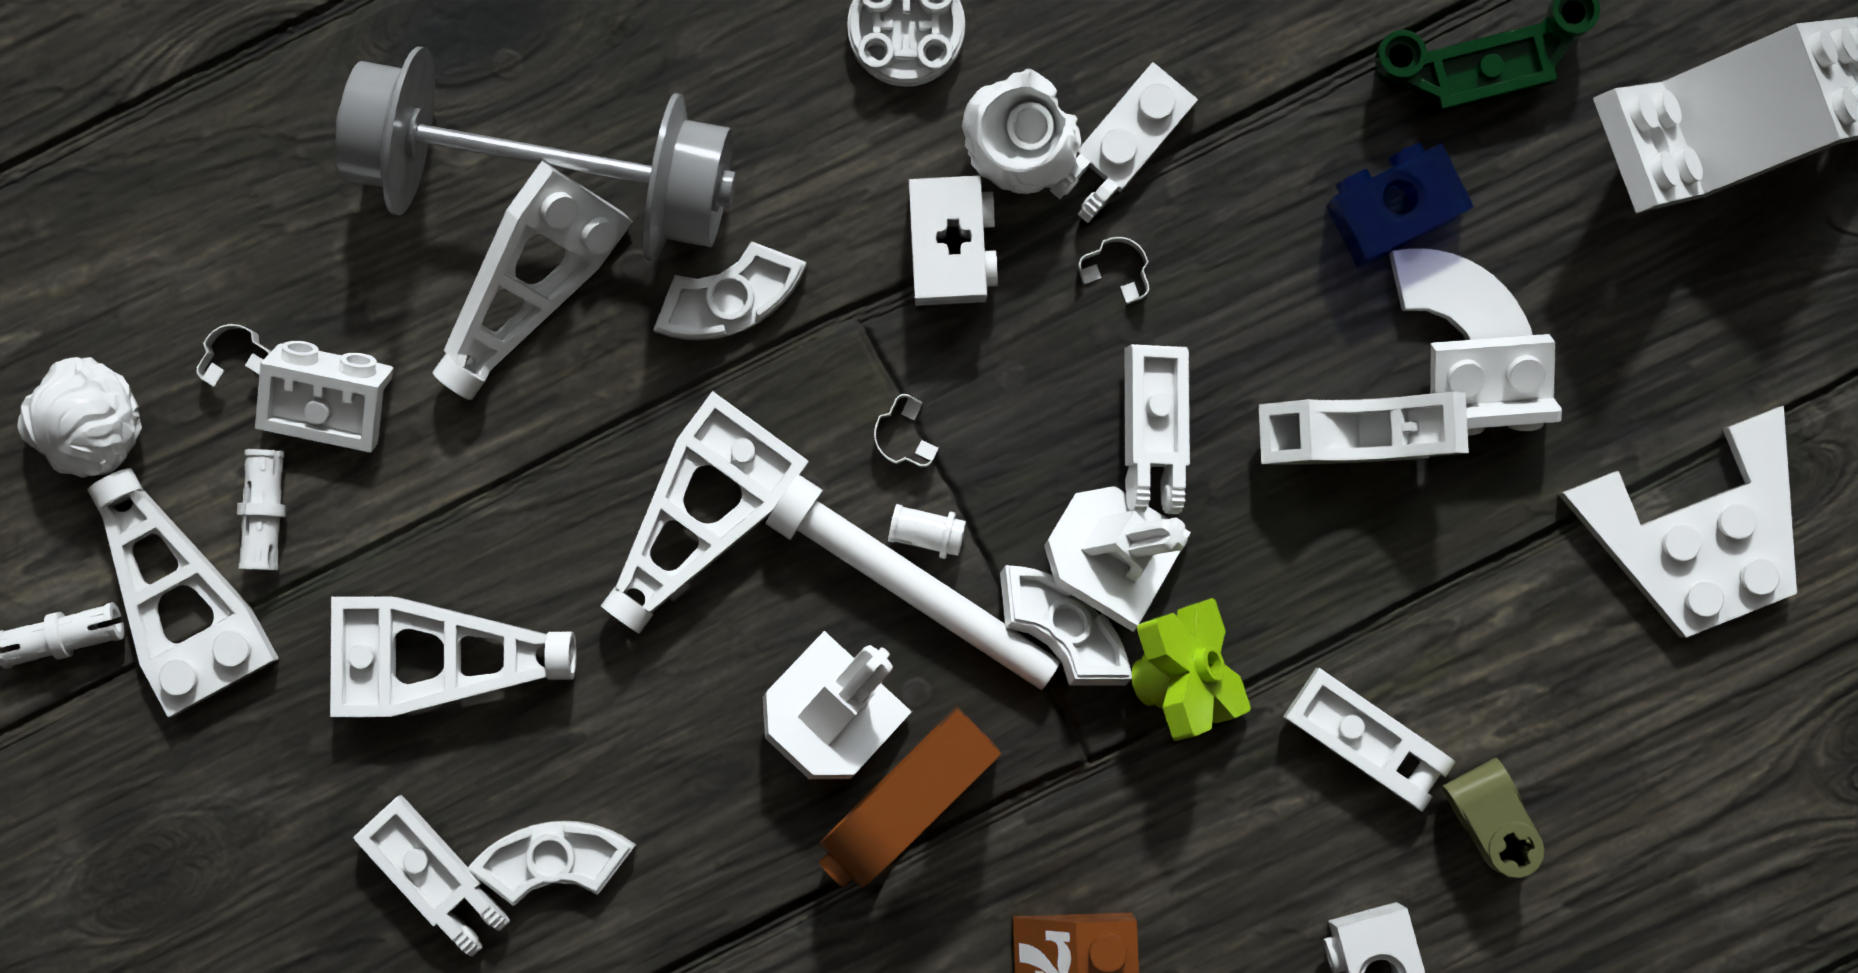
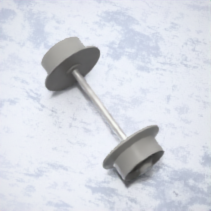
[335,46,736,262]

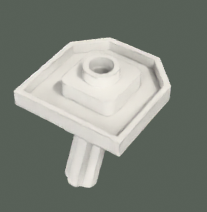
[1044,486,1191,632]
[762,631,911,779]

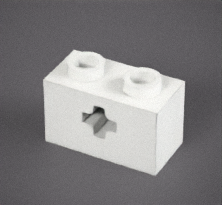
[909,175,998,306]

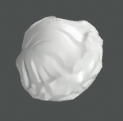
[962,69,1081,194]
[17,357,142,478]

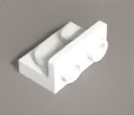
[1430,334,1562,435]
[255,341,393,453]

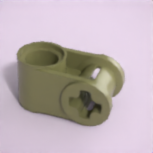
[1442,757,1544,878]

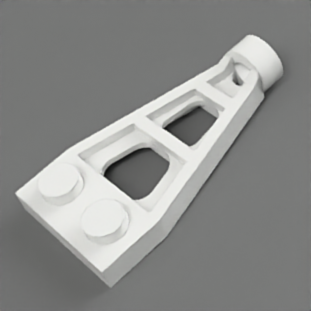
[432,161,633,400]
[601,391,809,634]
[87,468,279,717]
[330,596,577,717]

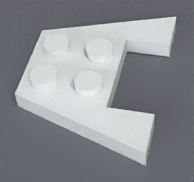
[1558,406,1797,637]

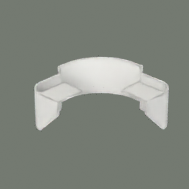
[1078,237,1149,305]
[197,324,271,387]
[874,394,939,467]

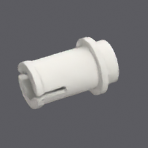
[888,504,966,559]

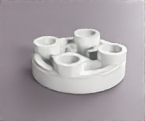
[847,0,965,87]

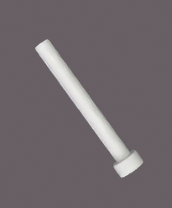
[765,474,1060,690]

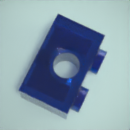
[1326,143,1474,268]

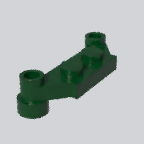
[1375,0,1600,113]

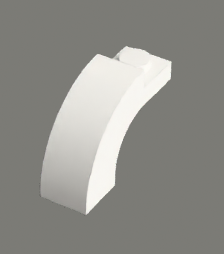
[1259,392,1469,464]

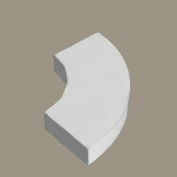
[653,241,807,340]
[1389,249,1533,340]
[1000,565,1132,685]
[467,821,636,906]

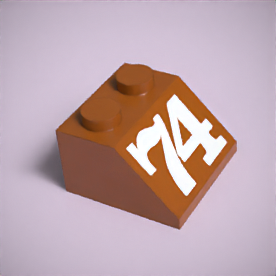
[1013,912,1139,973]

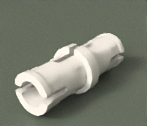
[237,449,286,570]
[0,602,125,669]

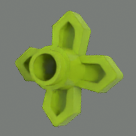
[1131,598,1251,741]

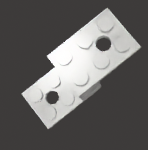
[1593,17,1858,213]

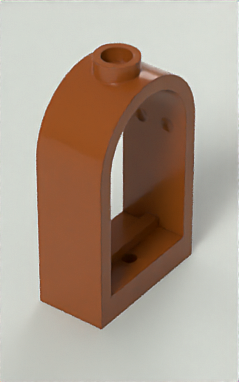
[819,706,1001,888]

